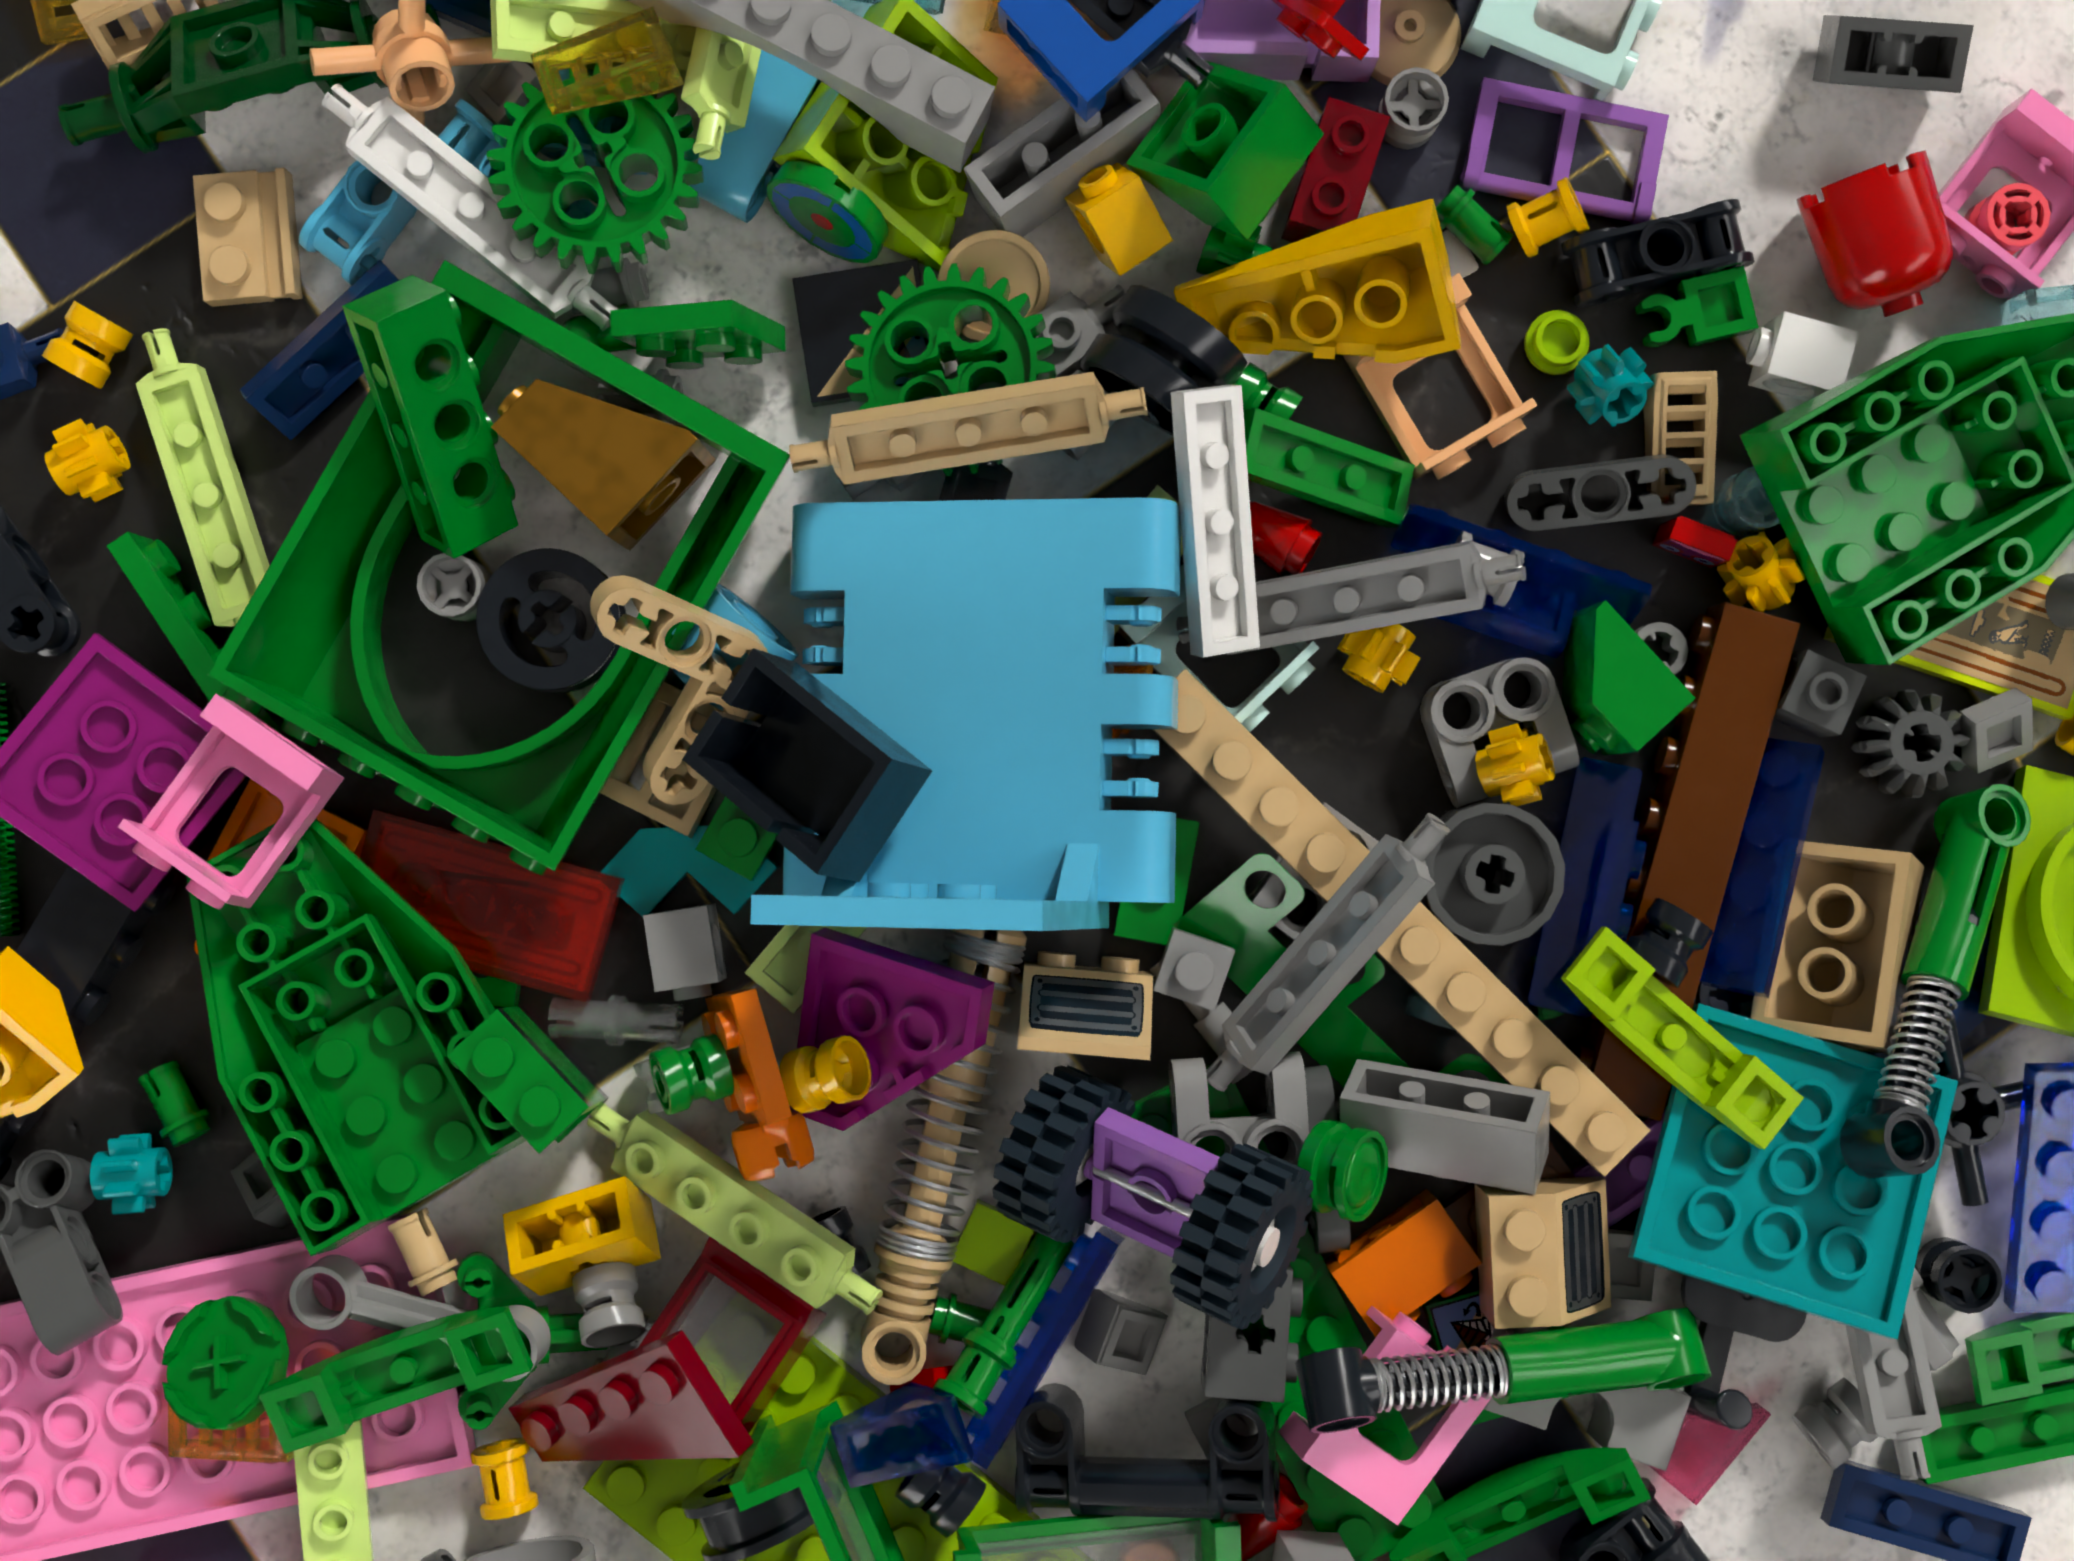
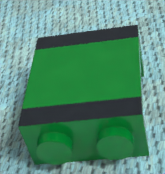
[447,1006,609,1154]

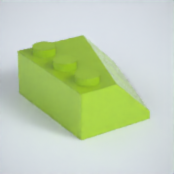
[772,0,998,271]

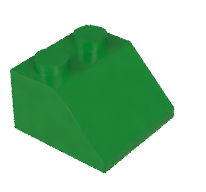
[1126,60,1324,240]
[1562,600,1696,756]

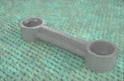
[289,1255,551,1382]

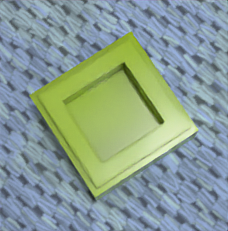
[953,1199,1034,1286]

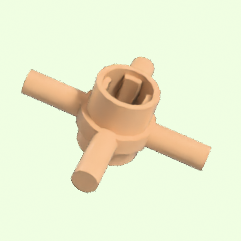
[309,0,512,126]

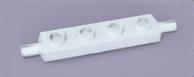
[322,83,619,331]

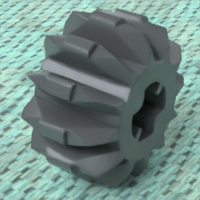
[1850,689,1971,798]

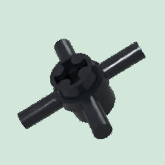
[1935,1011,2055,1206]

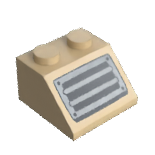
[1017,951,1153,1060]
[1474,1176,1611,1329]

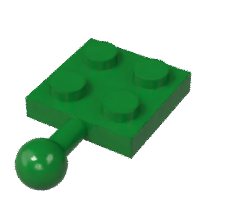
[562,300,786,369]

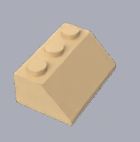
[1750,838,1924,1055]

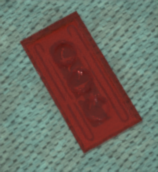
[360,810,625,1003]

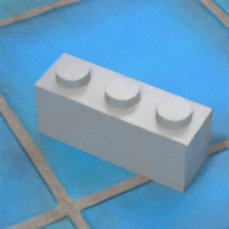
[964,69,1161,237]
[1339,1059,1550,1195]

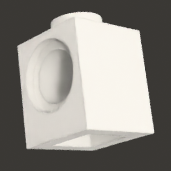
[1746,311,1859,401]

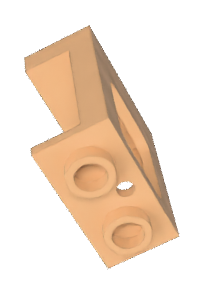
[1343,273,1537,480]

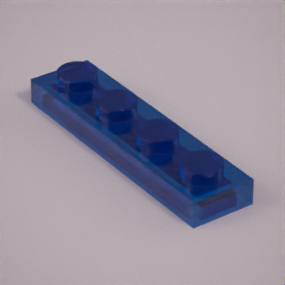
[1700,738,1825,998]
[2003,1062,2074,1313]
[964,1225,1125,1470]

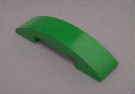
[1965,1305,2074,1406]
[259,1306,533,1454]
[1389,1447,1651,1561]

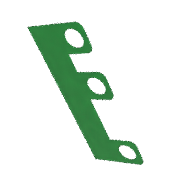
[1173,853,1508,1087]

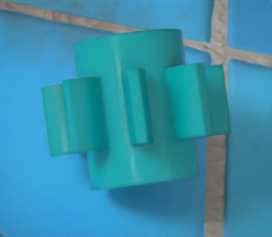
[1567,344,1654,427]
[90,1133,173,1215]

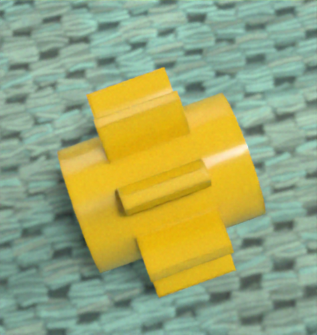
[45,418,130,502]
[1717,531,1805,613]
[1337,624,1421,693]
[1475,723,1555,807]

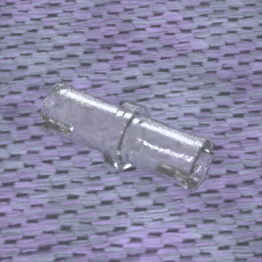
[548,995,684,1046]

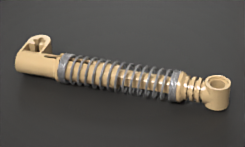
[861,929,1027,1385]

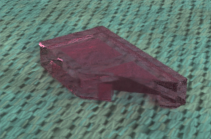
[1648,1403,1771,1505]

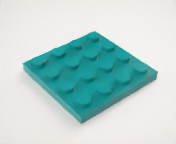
[1628,1003,1958,1339]

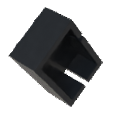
[682,648,932,882]

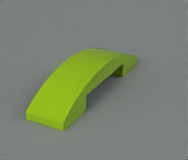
[1561,927,1804,1150]

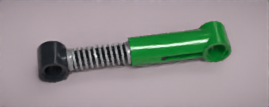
[1840,784,2031,1178]
[1295,1308,1712,1434]

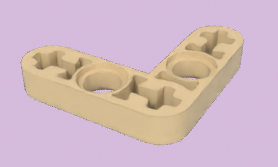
[590,575,768,805]

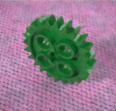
[487,59,704,274]
[845,263,1057,476]

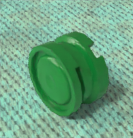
[1297,1120,1388,1222]

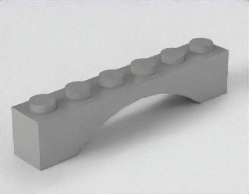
[627,0,995,173]

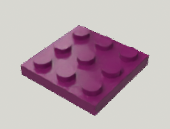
[0,633,246,912]

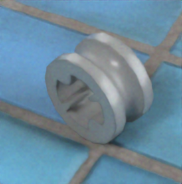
[1635,622,1688,674]

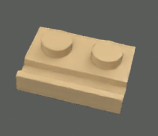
[193,167,303,307]

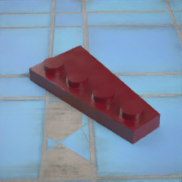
[508,1330,754,1462]

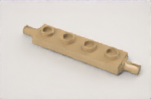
[789,371,1148,485]

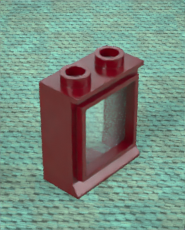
[639,1237,827,1433]

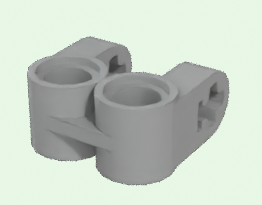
[1420,657,1579,808]
[1169,1051,1309,1166]

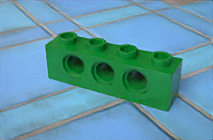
[342,275,519,559]

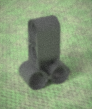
[0,1149,123,1356]

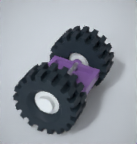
[992,1065,1314,1330]

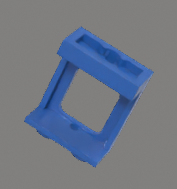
[997,0,1205,122]

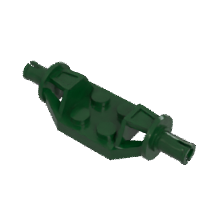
[58,0,442,153]

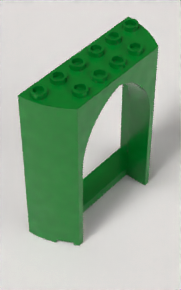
[208,260,790,875]

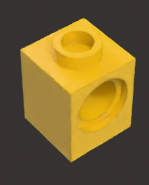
[1065,163,1173,276]

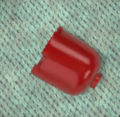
[1796,150,1953,317]

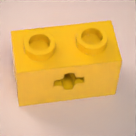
[502,1176,661,1296]

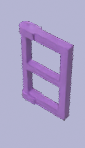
[1460,77,1669,224]

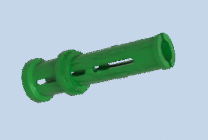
[933,1232,1075,1419]

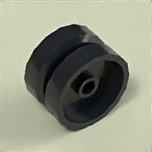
[1080,285,1247,436]

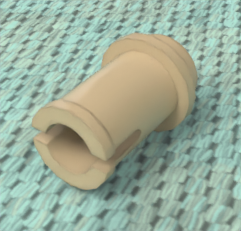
[388,1208,459,1297]

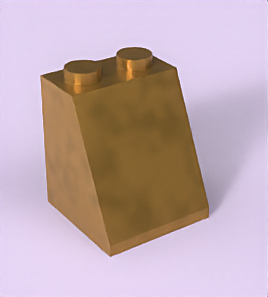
[491,379,716,551]

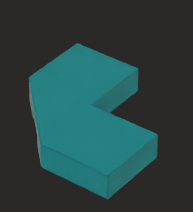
[597,826,779,917]

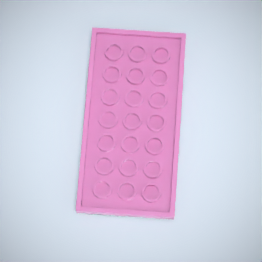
[0,1212,476,1561]

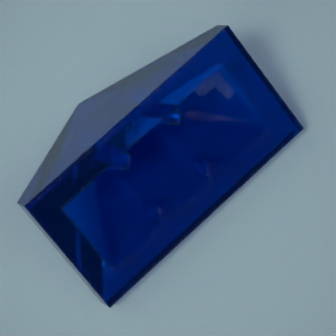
[830,1382,974,1488]

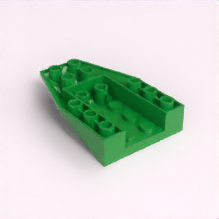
[1739,313,2074,665]
[186,818,526,1256]

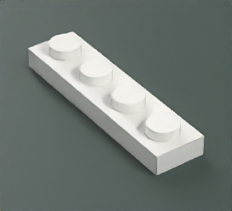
[1170,384,1260,658]

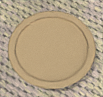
[1371,0,1461,85]
[937,230,1050,341]

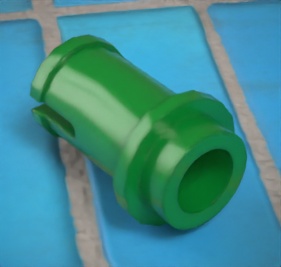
[1436,185,1514,266]
[138,1060,210,1147]
[929,1292,990,1344]

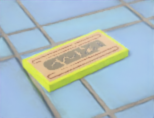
[1824,574,2074,720]

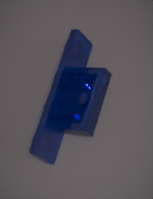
[1391,504,1652,658]
[1527,757,1646,1018]

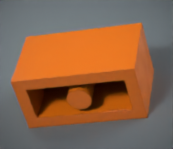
[1324,1189,1482,1337]

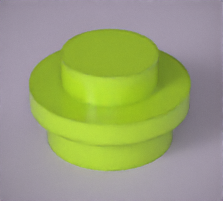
[1524,310,1589,375]

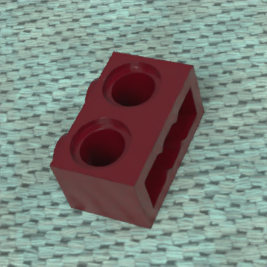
[1281,97,1390,243]

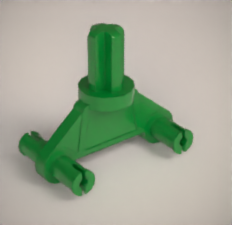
[457,1252,608,1430]

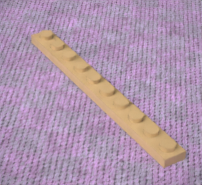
[1152,669,1651,1177]

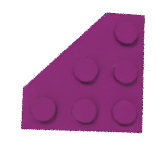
[790,927,995,1131]

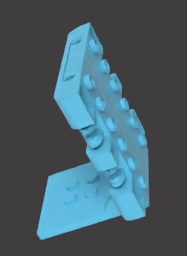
[750,498,1181,931]

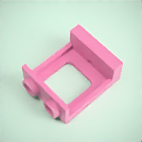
[1938,89,2074,303]
[118,694,344,910]
[1278,1305,1492,1525]

